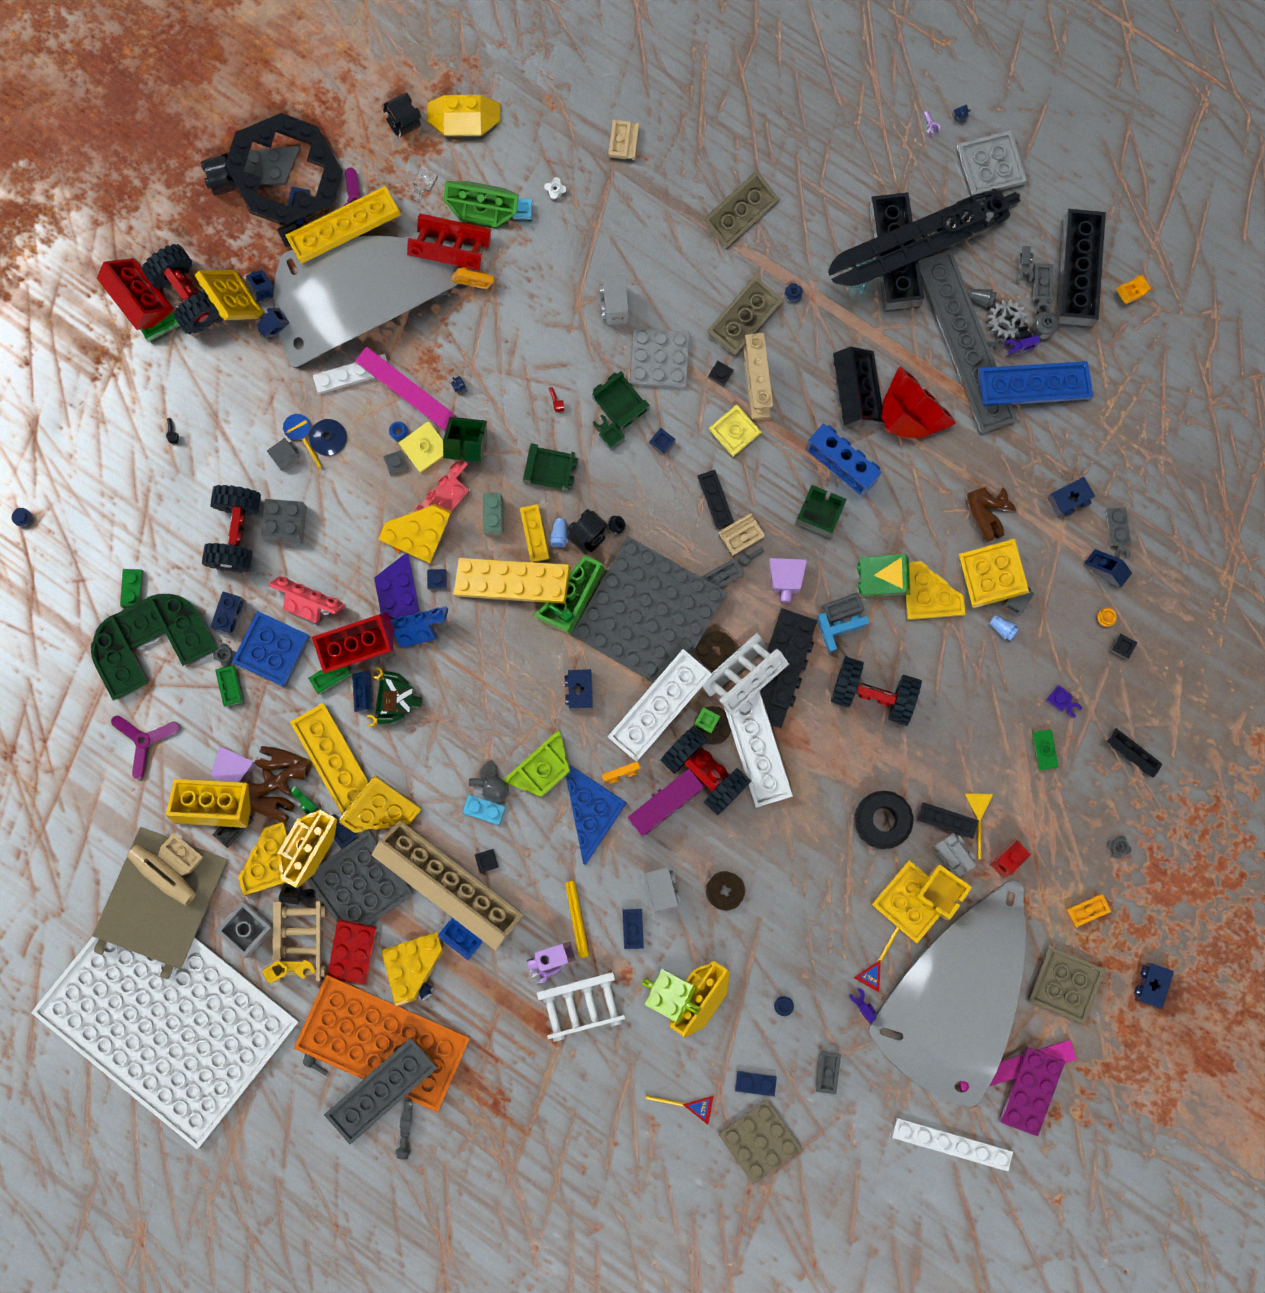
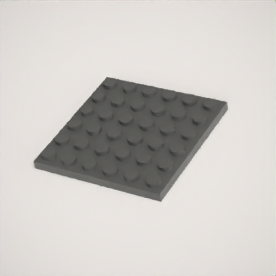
[571,536,727,683]

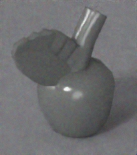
[469,760,509,803]

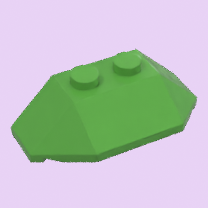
[443,181,519,227]

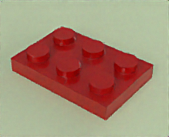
[328,919,377,985]

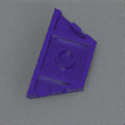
[374,553,420,619]

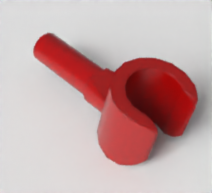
[549,387,564,412]

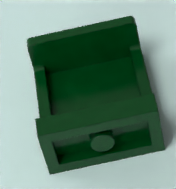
[592,371,650,432]
[523,443,578,492]

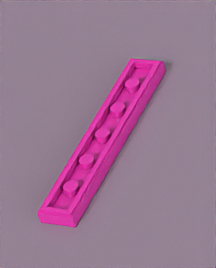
[355,347,456,431]
[959,1040,1077,1092]

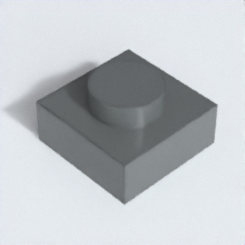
[383,450,408,475]

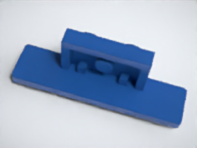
[391,606,448,648]

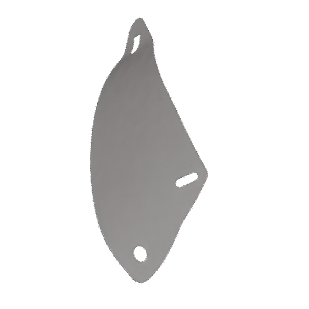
[273,236,483,367]
[869,880,1026,1107]

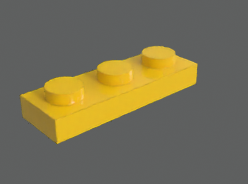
[520,504,550,563]

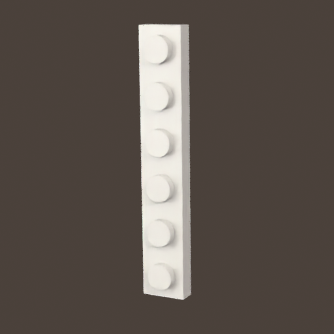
[891,1118,1013,1171]

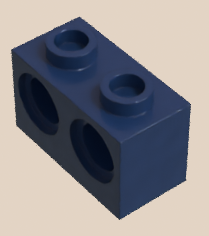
[210,591,245,637]

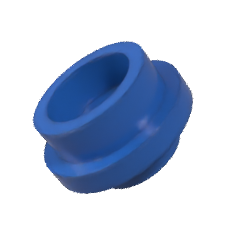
[389,422,408,440]

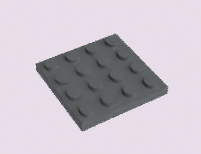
[307,830,414,925]

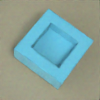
[513,199,532,220]

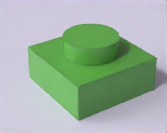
[694,707,720,734]

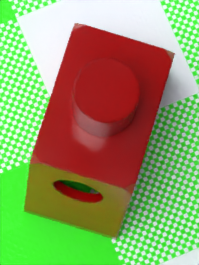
[989,839,1031,879]

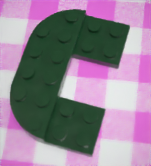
[91,594,218,701]

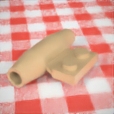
[127,833,204,906]

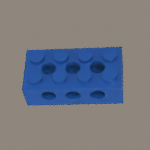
[805,423,882,497]

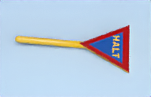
[854,927,900,992]
[645,1095,714,1125]

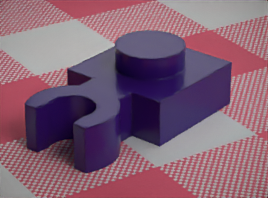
[1046,685,1082,718]

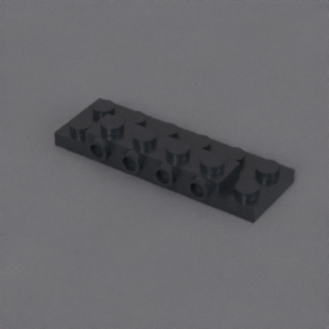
[760,608,818,729]

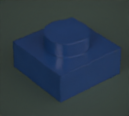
[649,428,676,455]
[427,569,447,590]

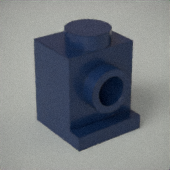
[246,269,273,303]
[256,308,289,337]

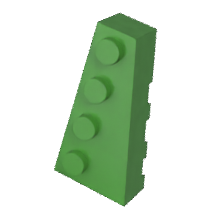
[534,556,605,636]

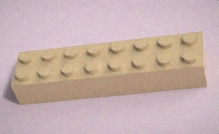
[371,821,523,951]

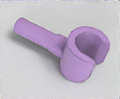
[924,111,940,135]
[532,967,561,984]

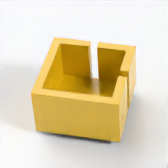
[914,864,972,920]

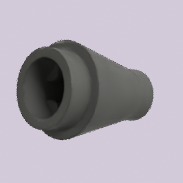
[969,288,997,308]

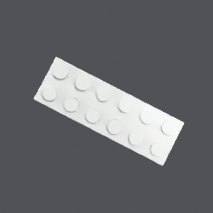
[608,649,712,762]
[721,691,793,808]

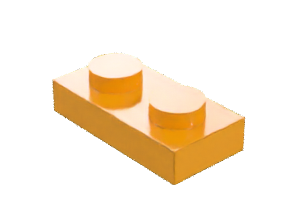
[452,268,494,289]
[601,761,641,785]
[1066,894,1111,928]

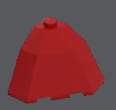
[882,366,956,438]

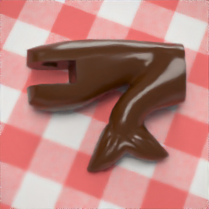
[966,487,1016,542]
[255,746,312,794]
[247,769,295,823]

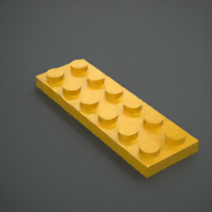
[286,186,401,264]
[453,558,571,604]
[290,703,369,815]

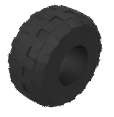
[854,790,914,849]

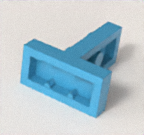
[817,613,869,654]

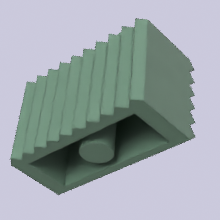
[483,493,504,536]

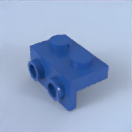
[437,918,483,960]

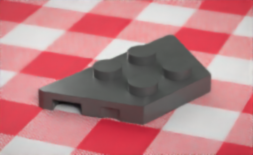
[244,146,301,188]

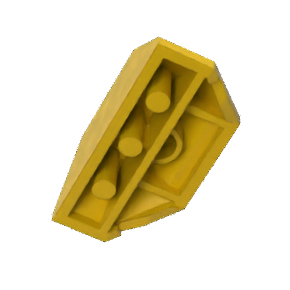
[427,95,501,136]
[278,810,337,888]
[669,961,730,1038]

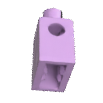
[769,558,806,603]
[211,746,256,783]
[527,942,576,972]

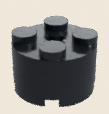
[382,93,421,138]
[201,153,236,196]
[567,509,611,555]

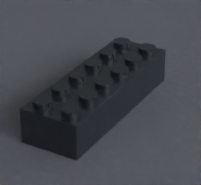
[869,192,924,311]
[1057,209,1106,327]

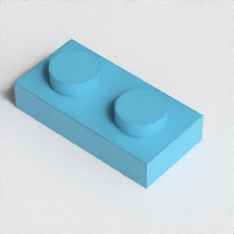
[462,795,506,825]

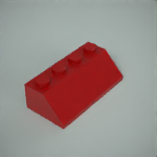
[97,258,174,330]
[311,612,394,673]

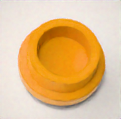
[1097,608,1117,627]

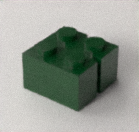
[443,417,487,462]
[795,485,847,538]

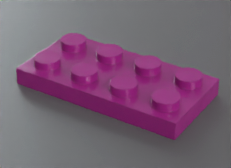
[999,1047,1065,1136]

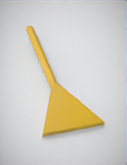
[964,793,993,860]

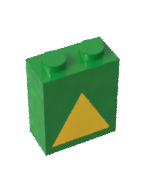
[857,554,911,598]

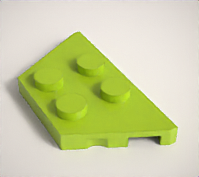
[503,730,571,797]

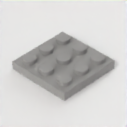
[957,130,1027,196]
[630,329,689,388]

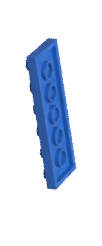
[977,361,1093,406]

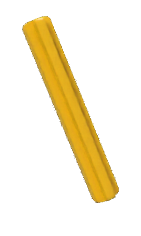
[565,881,589,958]

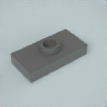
[822,592,865,624]

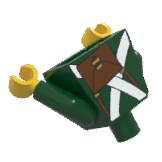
[366,667,422,727]

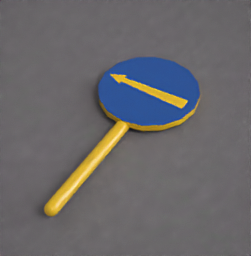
[283,414,322,468]

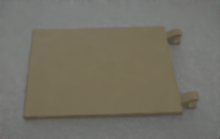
[92,827,227,980]

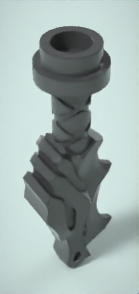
[395,1100,412,1159]

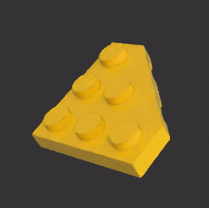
[378,504,452,563]
[905,561,965,620]
[338,775,421,833]
[238,822,288,896]
[381,932,443,1006]

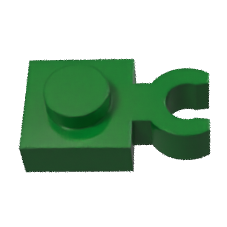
[290,786,320,814]

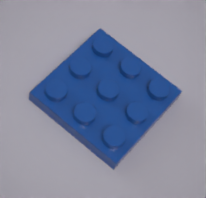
[232,611,310,687]

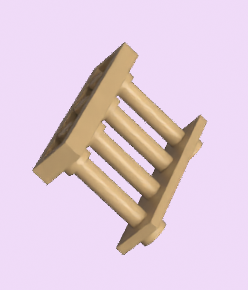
[743,333,773,421]
[272,901,326,982]

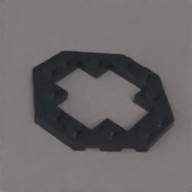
[224,113,343,227]

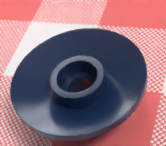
[309,419,347,456]

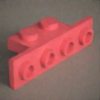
[413,460,469,511]
[269,576,345,623]

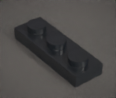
[697,470,734,529]
[1106,728,1162,778]
[916,802,979,839]

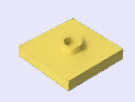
[708,405,762,457]
[398,421,443,474]

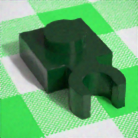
[593,415,625,450]

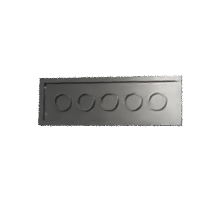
[324,1036,438,1145]

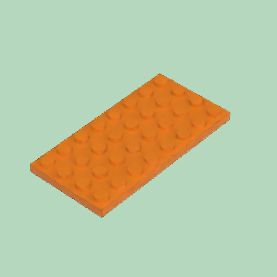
[293,975,470,1112]

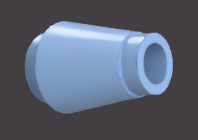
[549,518,568,548]
[990,615,1019,641]

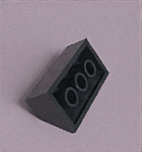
[833,346,884,427]

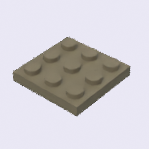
[1028,946,1105,1025]
[718,1099,802,1185]

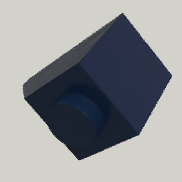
[1084,549,1132,588]

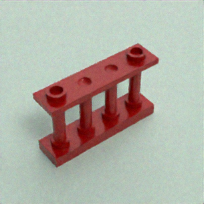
[407,213,492,271]

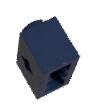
[1047,477,1095,517]
[564,669,593,711]
[1134,963,1174,1009]

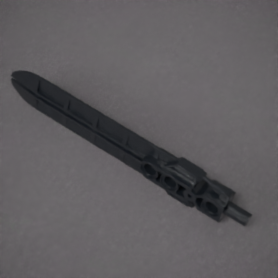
[828,189,1021,286]

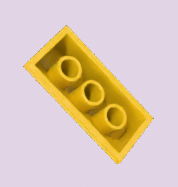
[166,779,251,828]

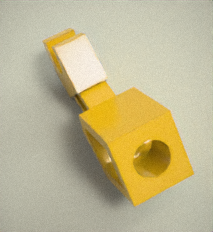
[261,960,316,984]

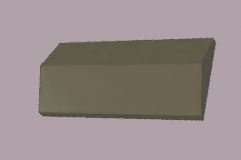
[703,170,779,248]
[707,276,783,355]

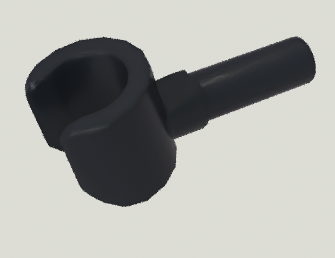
[1018,325,1032,338]
[166,418,179,444]

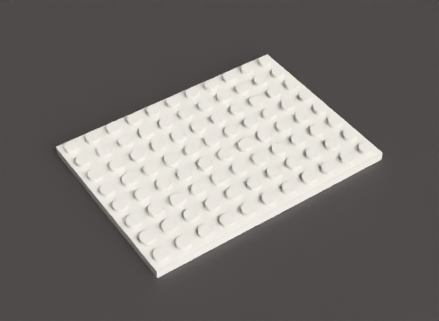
[31,937,300,1150]

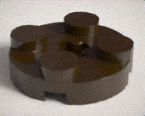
[697,631,736,670]
[694,706,731,745]
[706,871,745,911]

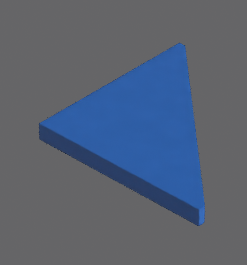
[566,765,627,865]

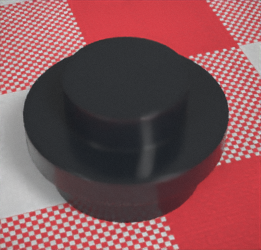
[608,515,626,534]

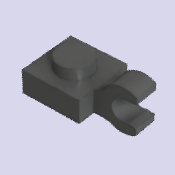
[1018,246,1034,281]

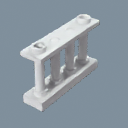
[702,633,789,716]
[537,972,625,1042]

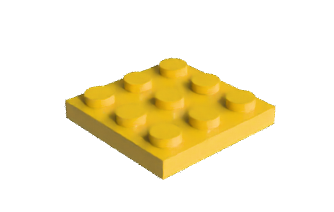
[195,270,265,320]
[959,539,1030,608]
[871,860,940,944]

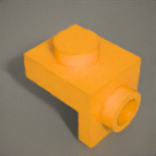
[1116,274,1151,305]

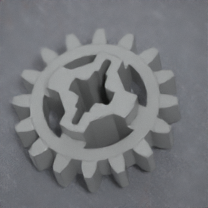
[987,299,1029,340]

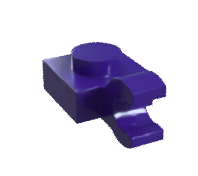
[1004,335,1040,355]
[849,988,876,1023]

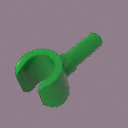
[548,604,575,623]

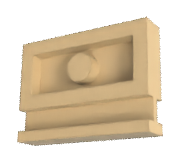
[608,120,639,161]
[718,513,765,557]

